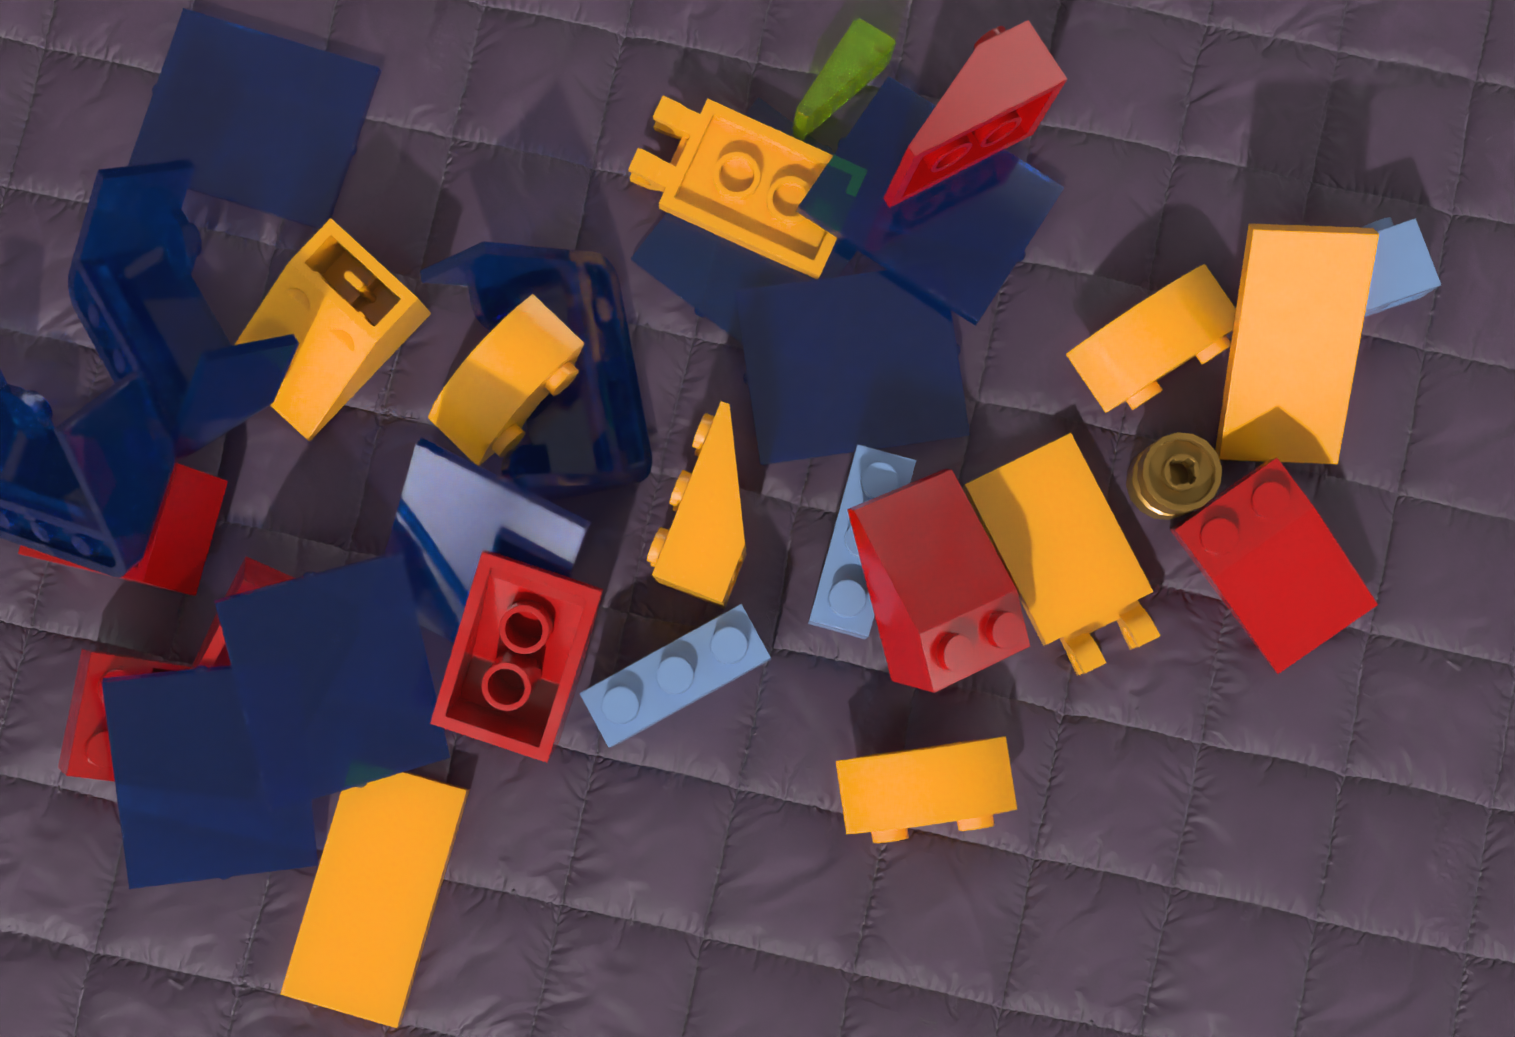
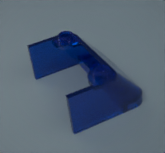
[68,159,299,461]
[420,241,653,509]
[0,369,176,578]

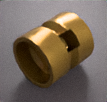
[1126,432,1222,520]

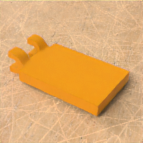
[628,95,868,281]
[963,433,1160,676]

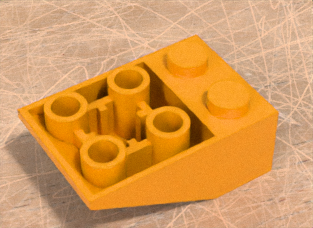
[223,218,431,441]
[647,401,746,609]

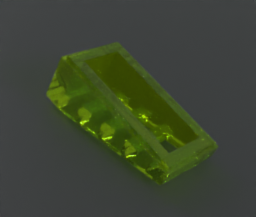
[792,18,896,140]

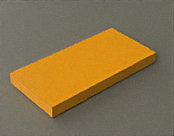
[1215,223,1379,464]
[280,757,470,1028]

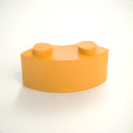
[1066,264,1236,413]
[428,294,584,466]
[836,736,1017,843]

